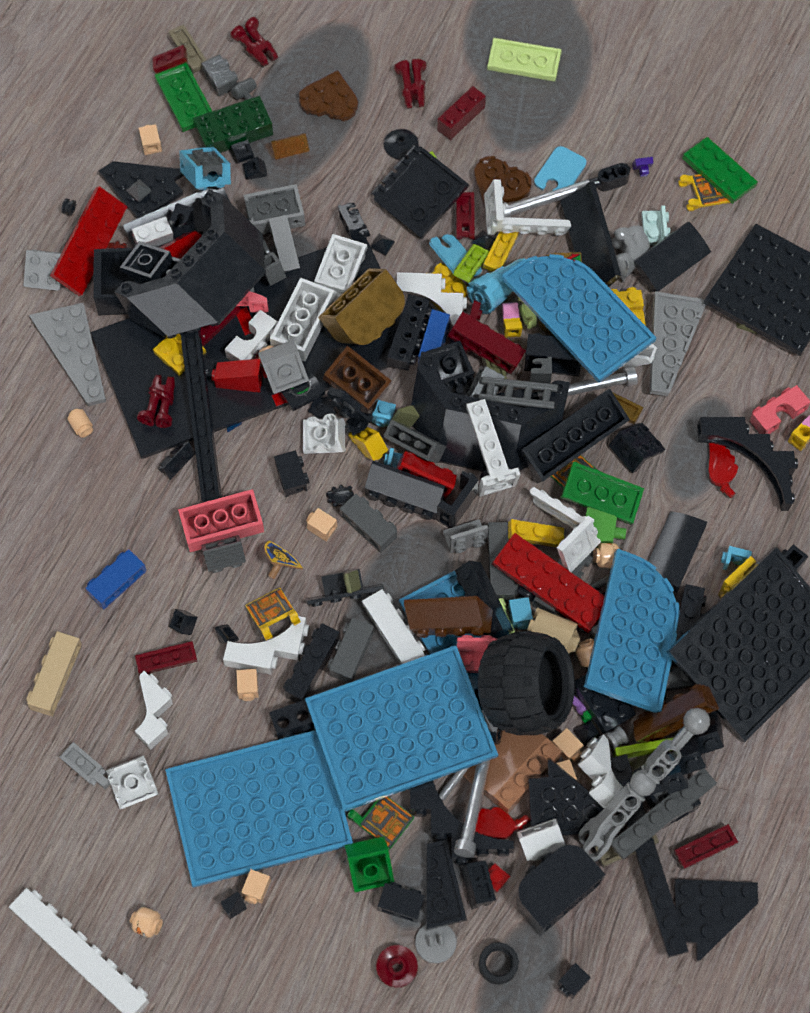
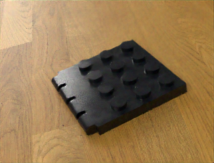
[371,145,469,240]

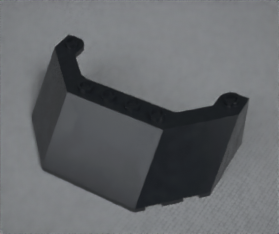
[114,189,266,339]
[411,352,570,472]

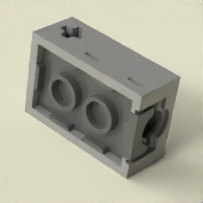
[244,184,305,234]

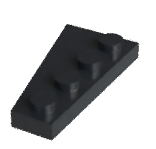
[426,839,467,931]

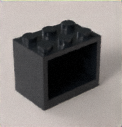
[93,248,141,316]

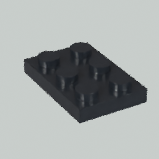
[575,674,636,734]

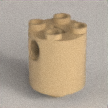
[527,608,581,653]

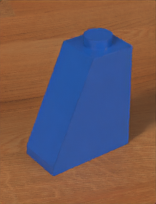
[418,309,450,363]

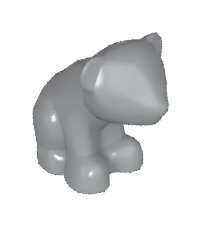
[611,226,650,282]

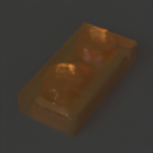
[271,133,310,160]

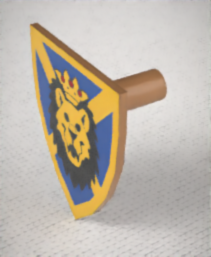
[264,540,303,579]

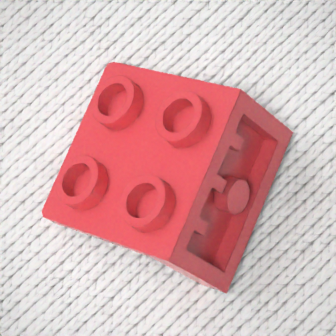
[456,635,497,673]

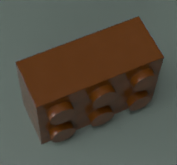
[323,346,392,413]

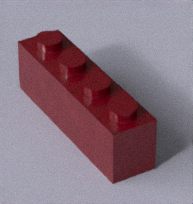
[448,311,526,375]

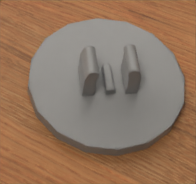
[415,924,457,964]

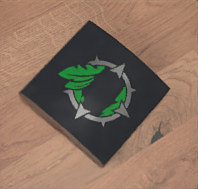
[279,367,325,412]

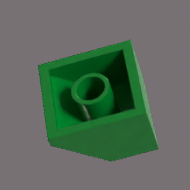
[345,836,395,893]

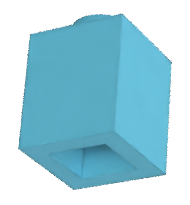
[508,597,533,630]

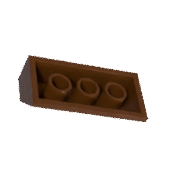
[404,596,493,638]
[633,684,719,743]

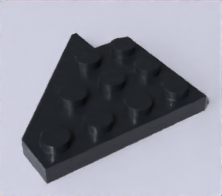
[98,161,184,219]
[528,758,604,836]
[674,879,758,962]

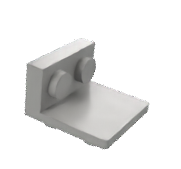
[24,249,61,291]
[443,519,489,554]

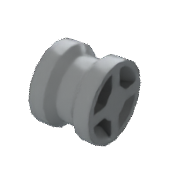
[604,726,629,750]

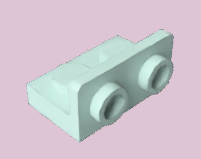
[641,206,670,246]

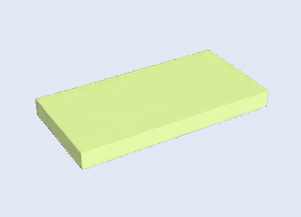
[487,38,562,81]

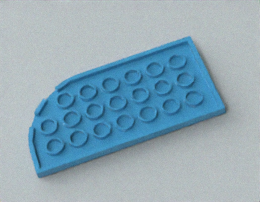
[501,254,656,383]
[584,549,680,713]

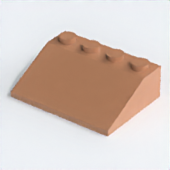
[463,731,562,814]

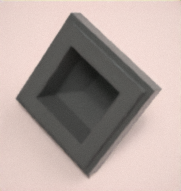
[126,179,152,202]

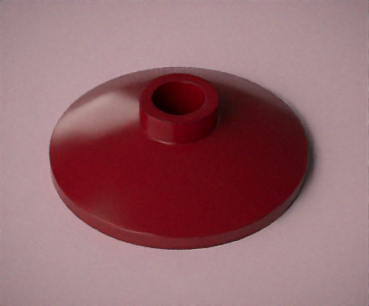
[376,945,418,988]

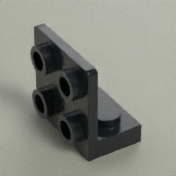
[608,423,666,473]

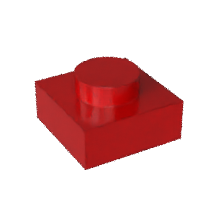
[489,863,511,893]

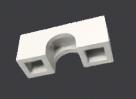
[225,310,278,361]

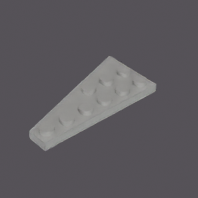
[649,291,706,396]
[29,303,106,406]

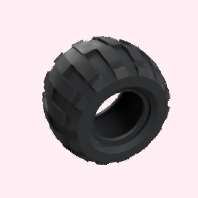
[478,631,575,735]

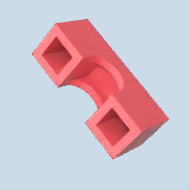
[749,385,810,434]

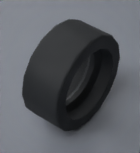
[478,942,519,985]

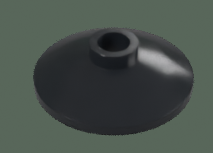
[384,129,419,160]

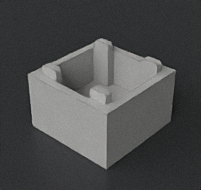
[258,340,309,394]

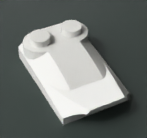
[314,234,367,300]

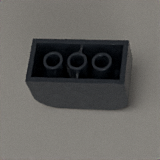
[516,845,606,936]

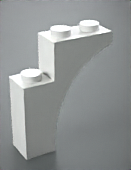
[397,272,467,326]
[223,616,309,675]

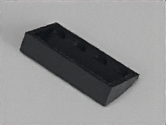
[633,221,711,292]
[648,511,708,593]

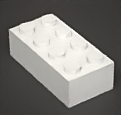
[270,278,335,361]

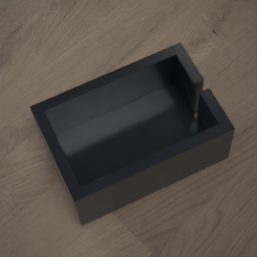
[524,333,581,377]

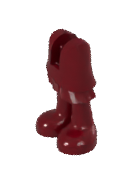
[230,17,278,67]
[394,59,427,109]
[137,375,175,428]

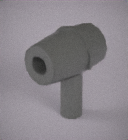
[231,77,257,100]

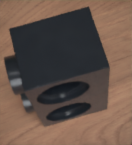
[269,700,315,740]

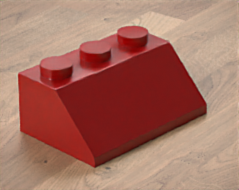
[396,451,457,500]

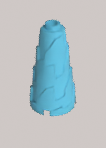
[467,258,526,314]

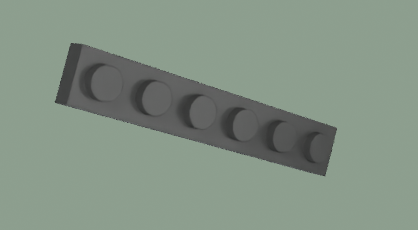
[611,768,717,860]

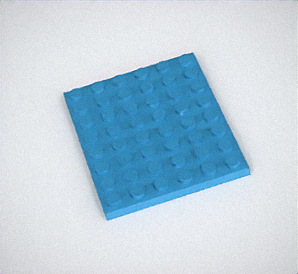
[305,645,498,812]
[165,730,353,888]

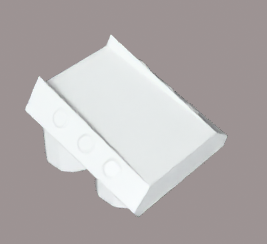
[303,413,346,454]
[106,756,158,809]

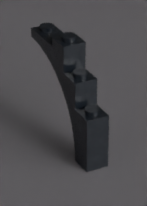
[697,417,798,511]
[622,710,724,800]
[410,780,514,865]

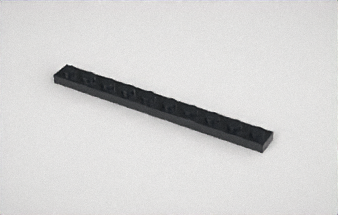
[180,330,222,503]
[610,754,689,958]

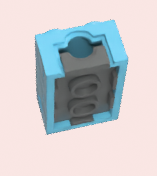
[179,146,231,190]

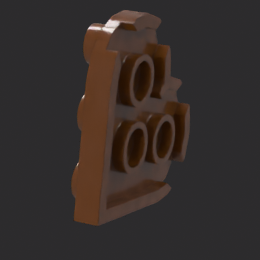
[299,70,358,122]
[474,156,532,208]

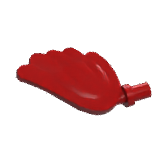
[708,443,738,498]
[464,807,530,839]

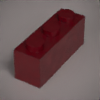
[437,86,486,141]

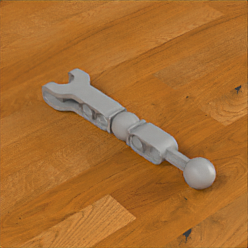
[579,708,710,861]

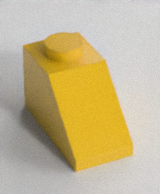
[348,427,389,461]

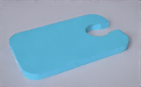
[534,146,586,191]
[429,234,482,279]

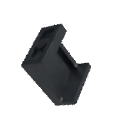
[436,471,479,528]

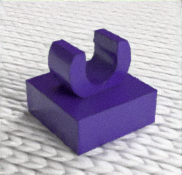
[632,157,654,177]

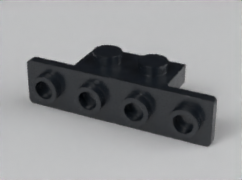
[306,568,384,607]

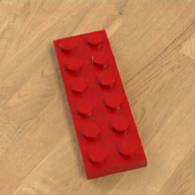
[50,186,127,296]
[492,533,605,632]

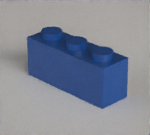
[85,549,147,610]

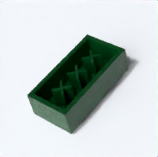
[193,96,273,153]

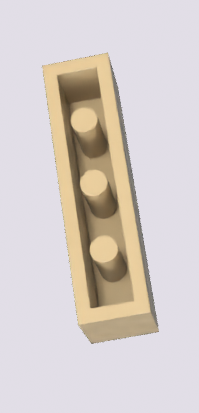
[27,632,82,717]

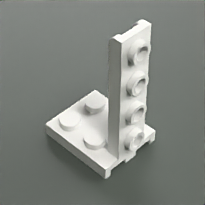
[484,179,571,236]
[466,399,520,497]
[530,487,601,572]

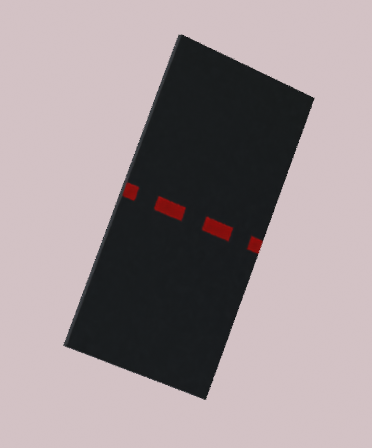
[91,238,420,459]

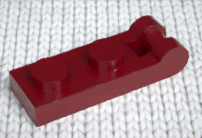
[456,192,475,239]

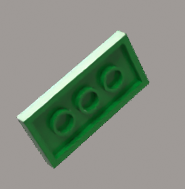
[154,62,212,132]
[682,137,758,204]
[561,462,644,525]

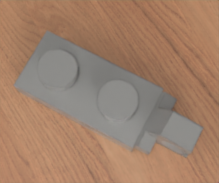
[60,742,110,790]

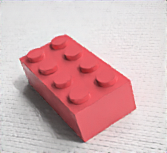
[178,489,264,552]

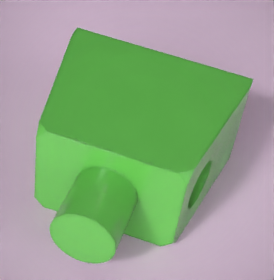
[585,507,627,548]

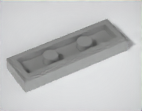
[269,215,300,272]

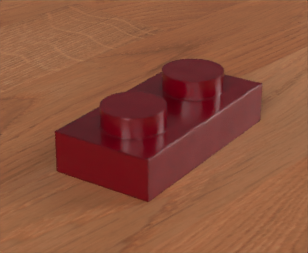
[153,45,187,74]

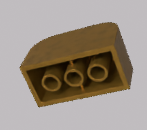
[318,269,405,345]

